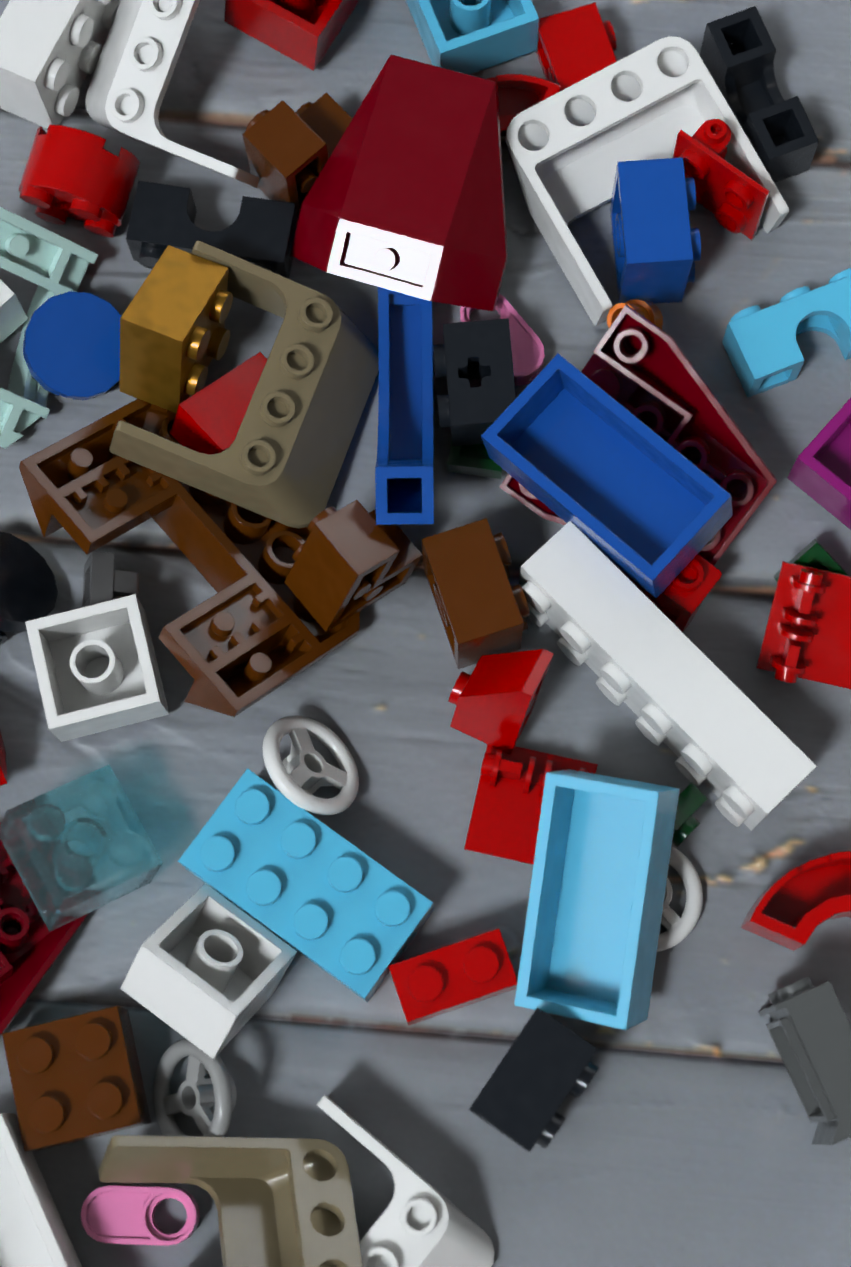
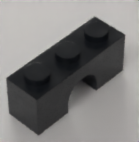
[700,6,819,183]
[126,181,298,279]

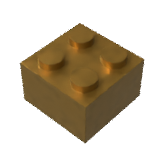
[120,245,233,413]

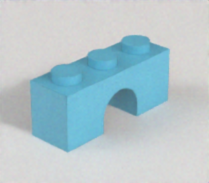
[722,268,851,398]

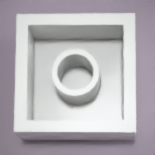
[25,594,169,742]
[120,883,297,1059]

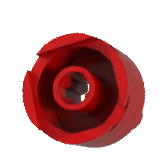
[19,125,140,237]

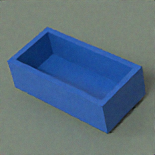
[481,354,733,599]

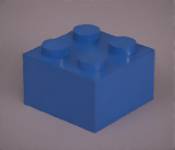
[610,158,701,304]

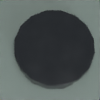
[0,532,58,633]

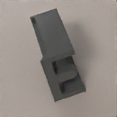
[759,977,851,1145]

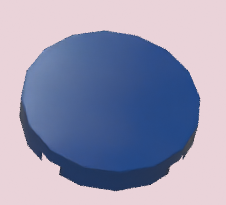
[23,291,122,400]

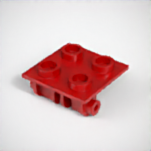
[673,119,770,240]
[756,561,851,689]
[464,744,598,865]

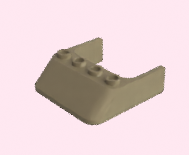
[109,241,379,528]
[99,1135,363,1267]

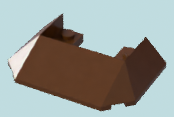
[19,399,360,717]

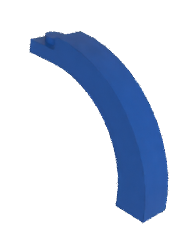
[375,287,434,525]

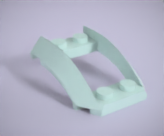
[0,207,98,449]

